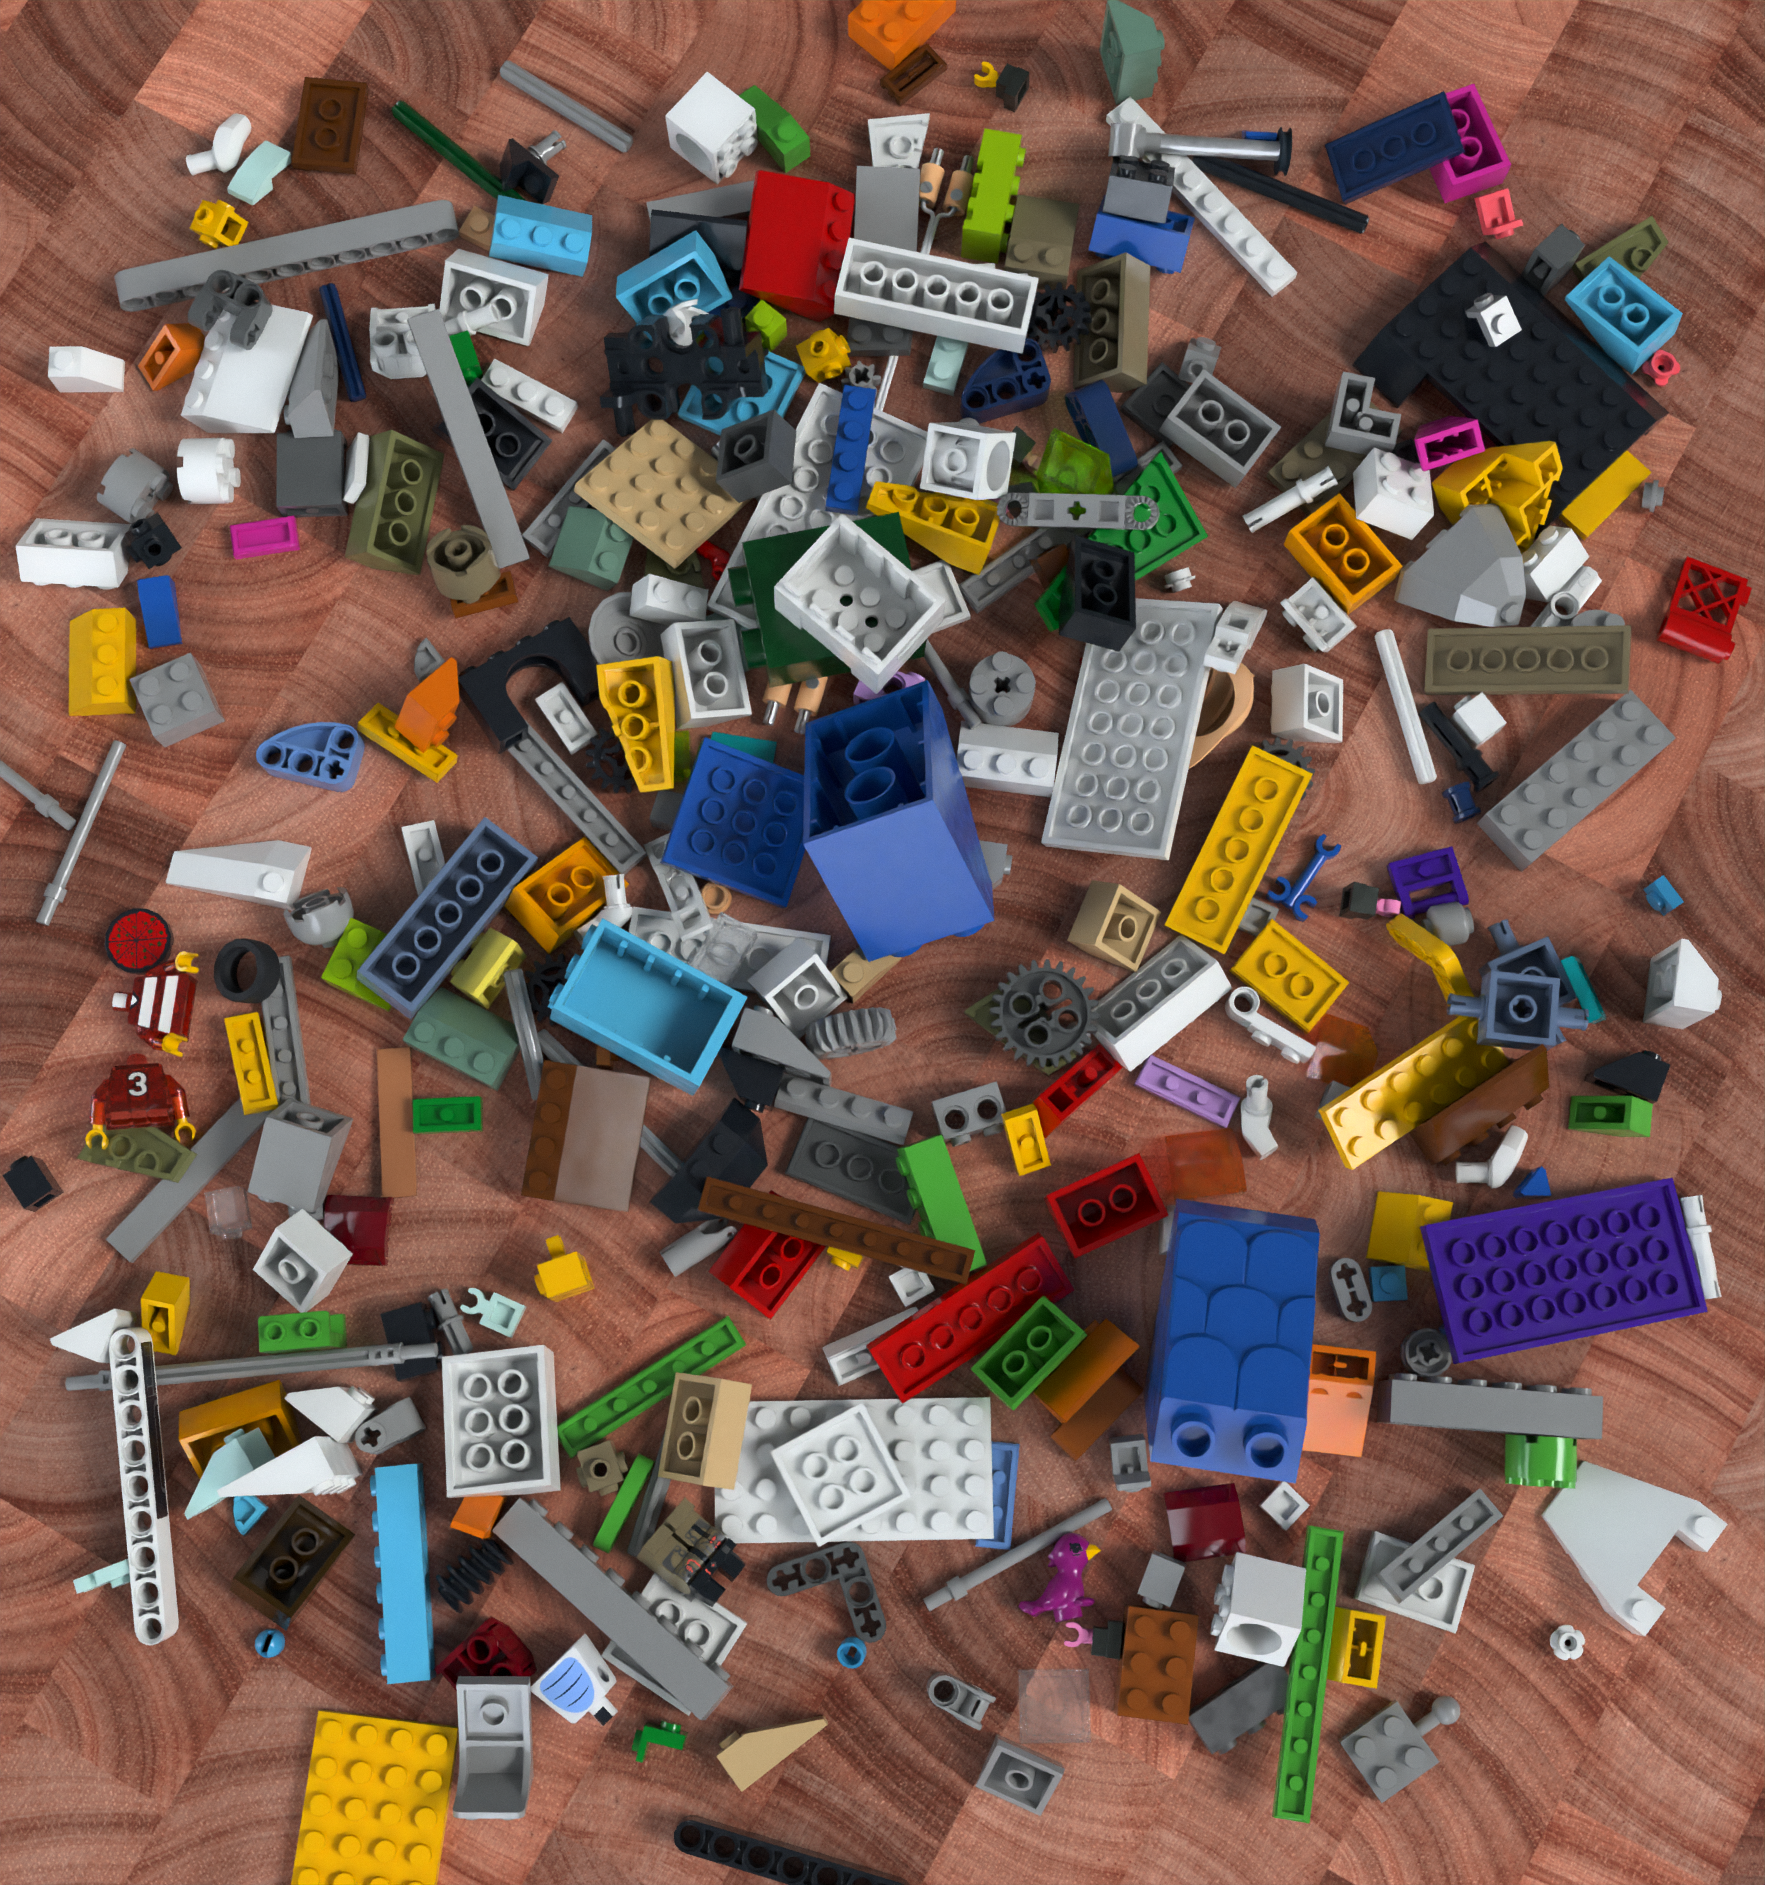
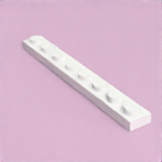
[1106,96,1298,297]

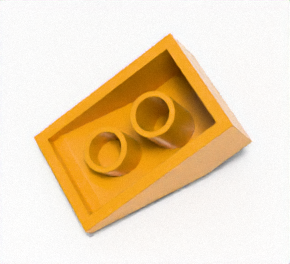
[504,837,629,954]

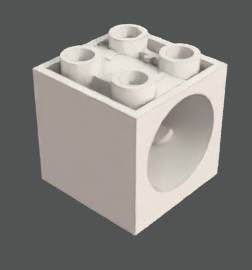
[665,72,758,185]
[920,422,1016,500]
[1210,1552,1306,1667]

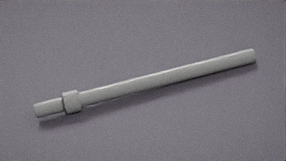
[924,639,982,730]
[36,740,126,926]
[0,760,76,830]
[923,1498,1112,1612]

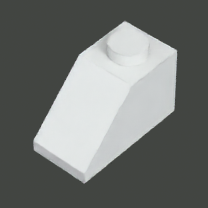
[48,346,125,392]

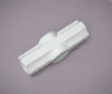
[1530,565,1602,627]

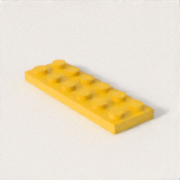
[1164,745,1313,955]
[1319,1016,1509,1170]

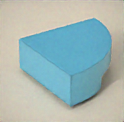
[233,1496,269,1536]

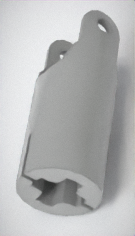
[659,1218,737,1277]

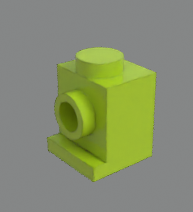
[745,300,787,352]

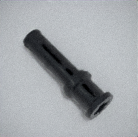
[1418,702,1500,793]

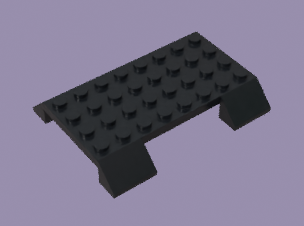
[1352,241,1669,540]

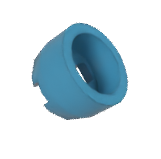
[255,1628,285,1658]
[837,1636,867,1668]

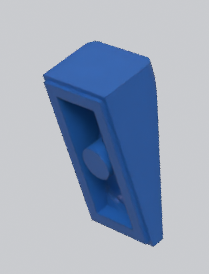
[137,575,182,649]

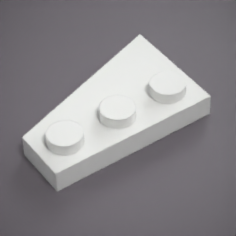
[868,113,930,169]

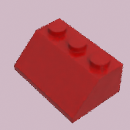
[1044,1153,1169,1259]
[708,1190,826,1320]

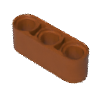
[1050,1366,1144,1461]

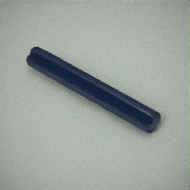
[319,283,366,402]

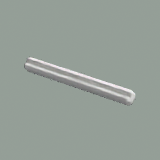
[1375,629,1437,784]

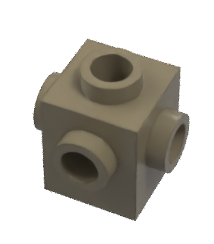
[576,1440,629,1496]

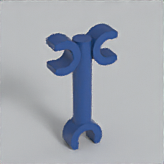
[1266,834,1341,922]

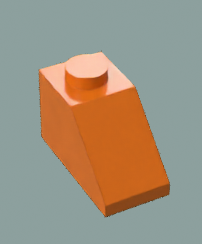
[138,323,205,391]
[450,1495,508,1539]

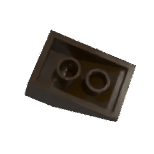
[229,1495,355,1631]

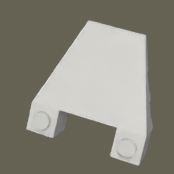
[1541,1461,1728,1636]

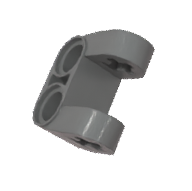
[188,269,273,350]

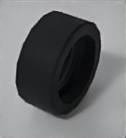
[214,939,280,1003]

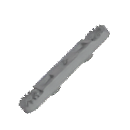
[997,492,1160,530]

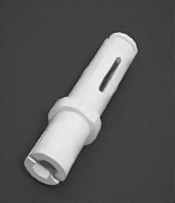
[1242,466,1338,534]
[1680,1195,1722,1299]

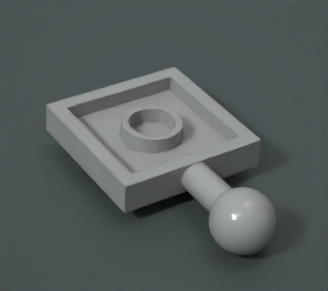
[1338,1696,1460,1803]

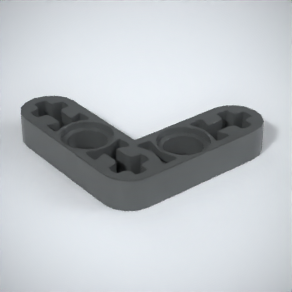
[767,1541,886,1643]

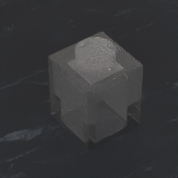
[204,1186,252,1240]

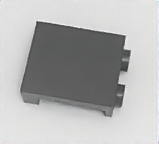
[276,429,348,518]

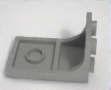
[453,1676,534,1820]

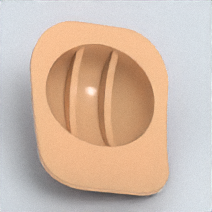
[1189,663,1255,768]

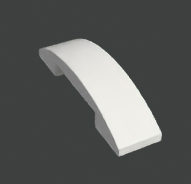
[644,833,713,941]

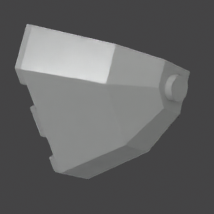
[1394,504,1526,627]

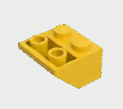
[1327,1606,1386,1689]

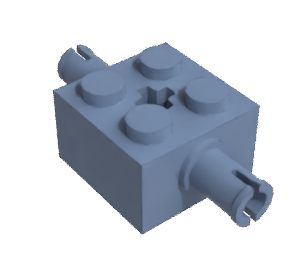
[1478,919,1577,1046]
[1447,970,1589,1051]

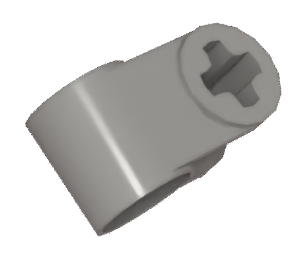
[355,1397,426,1455]
[926,1671,996,1730]

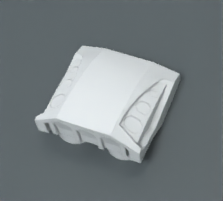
[369,304,436,379]

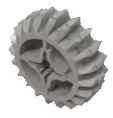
[805,1007,897,1060]

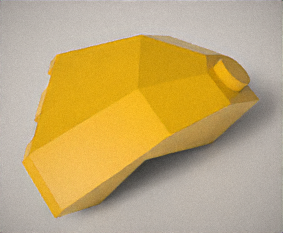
[1432,441,1563,554]

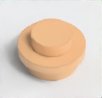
[700,882,732,915]

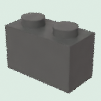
[1521,223,1585,296]

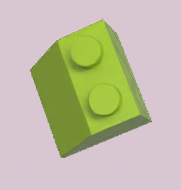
[321,918,392,1011]

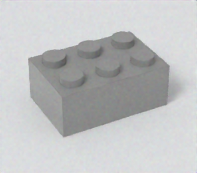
[1159,369,1281,488]

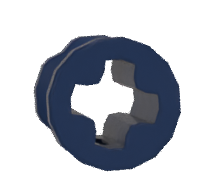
[1441,781,1482,824]

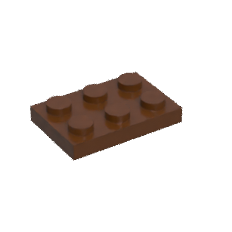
[291,77,369,175]

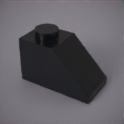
[718,1047,785,1113]
[1584,1050,1670,1104]

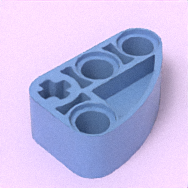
[256,722,365,792]

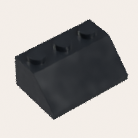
[649,209,748,286]

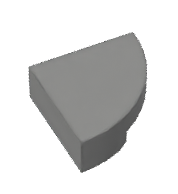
[414,637,445,683]

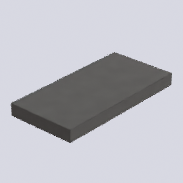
[785,1117,917,1225]

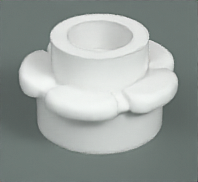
[1164,567,1195,593]
[1550,1625,1585,1660]

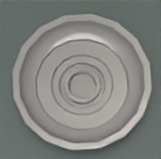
[588,592,670,665]

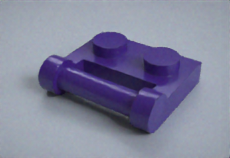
[1386,846,1469,920]

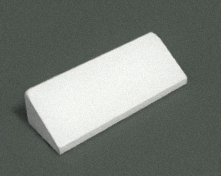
[823,1307,918,1386]

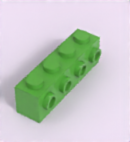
[896,1135,987,1271]

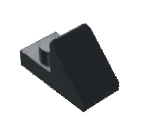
[499,138,559,204]

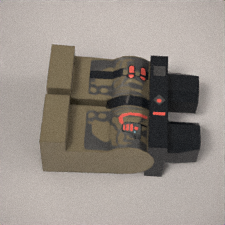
[637,1498,746,1607]

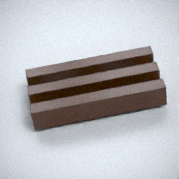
[880,43,947,106]

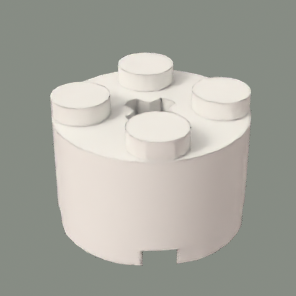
[177,438,241,504]

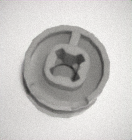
[1400,1328,1452,1377]

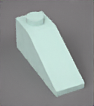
[184,1427,275,1520]

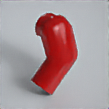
[696,540,731,581]

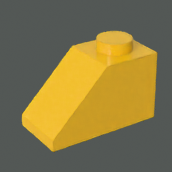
[141,1271,190,1355]

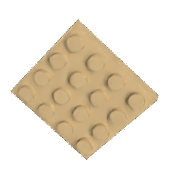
[574,419,753,569]

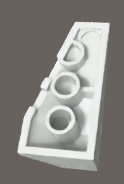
[166,840,312,911]

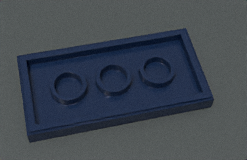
[1325,91,1465,205]

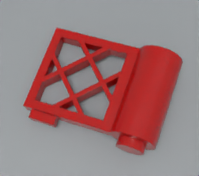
[1656,556,1752,664]

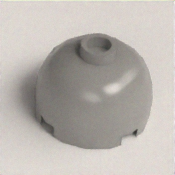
[283,887,354,948]

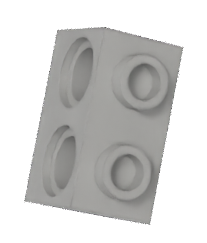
[931,1081,1006,1147]

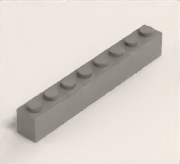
[492,1498,734,1720]

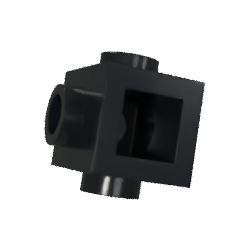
[125,512,182,569]

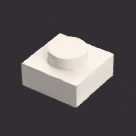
[889,1268,935,1308]
[1259,1481,1310,1531]

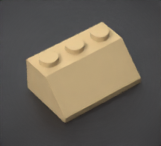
[658,1372,752,1490]

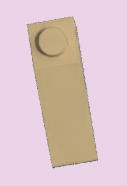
[716,1715,828,1792]

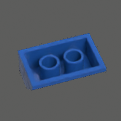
[1089,195,1195,274]

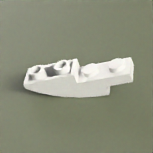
[1203,601,1268,674]

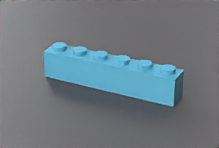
[370,1463,436,1684]

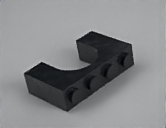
[458,617,599,754]

